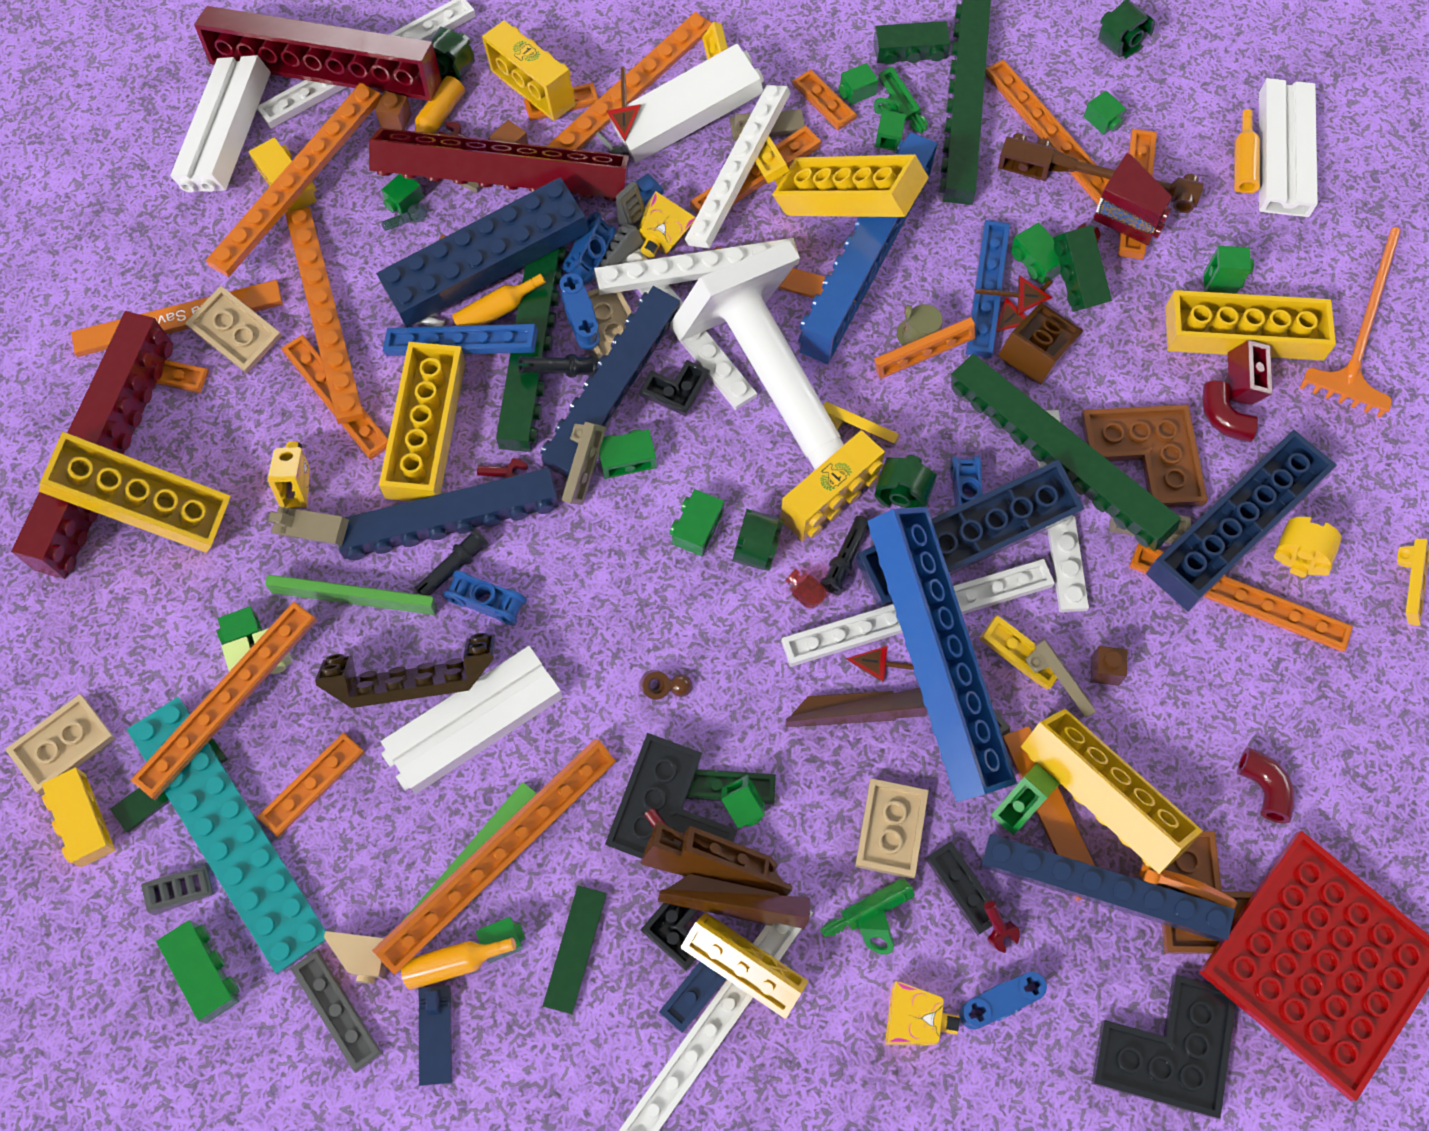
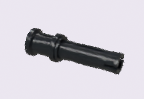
[518,354,599,378]
[819,516,869,595]
[414,528,490,596]

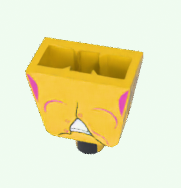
[638,191,696,258]
[268,441,310,508]
[885,981,960,1045]

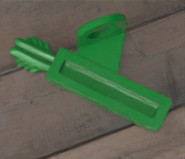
[873,67,928,134]
[820,878,915,955]

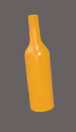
[415,76,465,134]
[1234,109,1260,194]
[452,273,546,326]
[401,938,516,990]

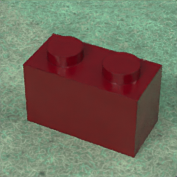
[1227,340,1272,405]

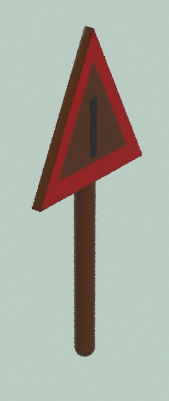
[606,67,642,142]
[974,275,1053,314]
[996,280,1052,332]
[845,645,914,683]

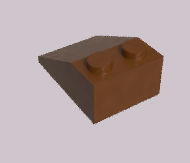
[997,302,1084,385]

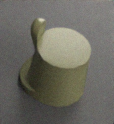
[897,304,942,346]

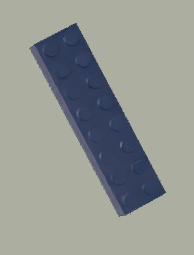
[376,177,589,328]
[1146,430,1337,612]
[855,459,1085,608]

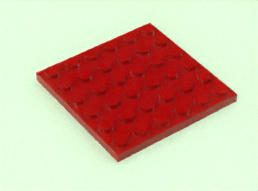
[1199,831,1429,1101]

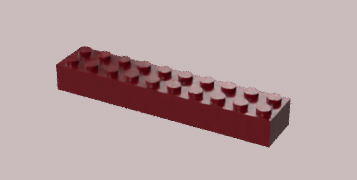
[194,6,442,101]
[369,128,629,201]
[11,311,174,579]

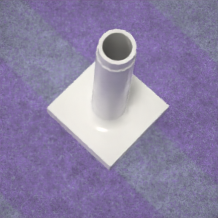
[670,240,844,470]

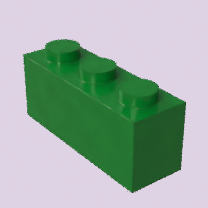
[156,920,240,1024]

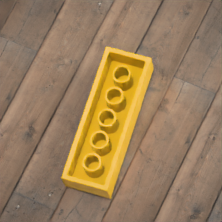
[772,154,929,217]
[1165,290,1336,361]
[379,342,466,501]
[38,431,231,553]
[1021,708,1203,874]

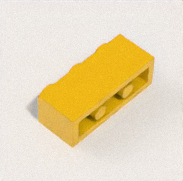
[248,137,317,211]
[42,767,116,868]

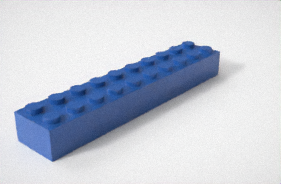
[798,132,938,365]
[867,507,1017,802]

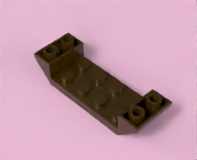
[315,633,496,708]

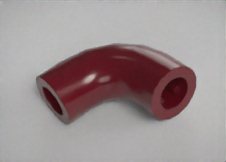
[1202,380,1258,442]
[1237,747,1295,824]

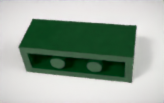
[873,21,951,65]
[1053,225,1112,312]

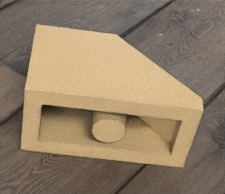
[324,931,386,984]

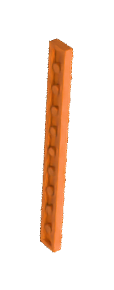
[547,12,712,150]
[206,83,381,277]
[285,207,364,424]
[372,739,616,975]

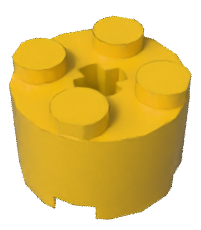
[1274,517,1342,578]

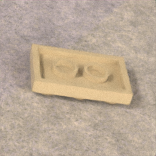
[185,286,282,374]
[587,288,632,360]
[5,694,116,795]
[855,778,929,879]

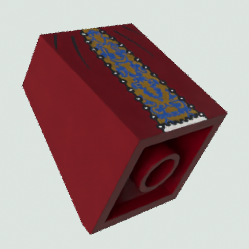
[1093,153,1172,246]

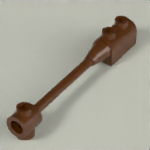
[998,133,1204,213]

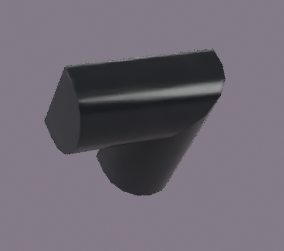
[639,360,710,417]
[640,903,698,972]

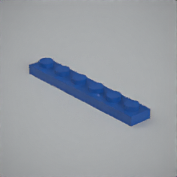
[965,220,1010,358]
[382,324,538,356]

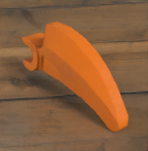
[1139,864,1237,909]

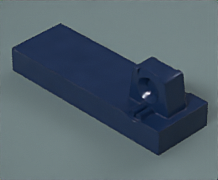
[659,961,726,1033]
[418,985,452,1086]

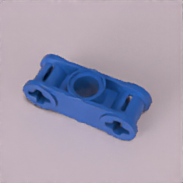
[562,211,616,285]
[560,273,600,350]
[950,455,983,507]
[442,570,527,626]
[959,972,1047,1030]

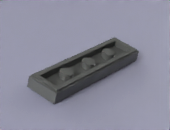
[290,950,383,1073]

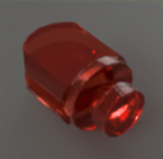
[785,569,826,608]

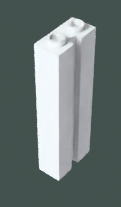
[609,44,764,163]
[170,55,271,192]
[1259,78,1318,217]
[380,646,563,795]

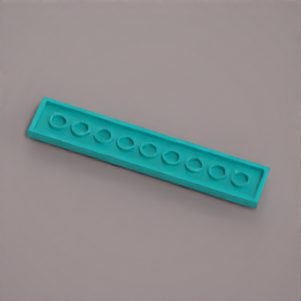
[126,697,326,975]

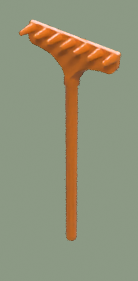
[1300,227,1401,418]

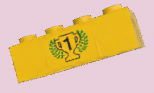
[482,20,576,121]
[780,430,885,542]

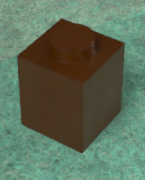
[1090,646,1128,686]

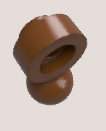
[640,670,692,700]

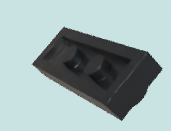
[925,841,1004,936]

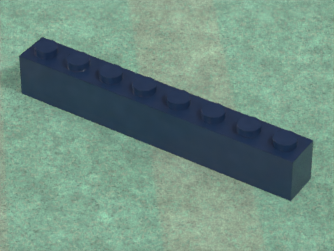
[540,285,680,478]
[338,468,559,561]
[980,834,1235,942]

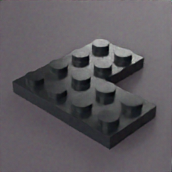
[605,733,738,859]
[1091,975,1236,1119]

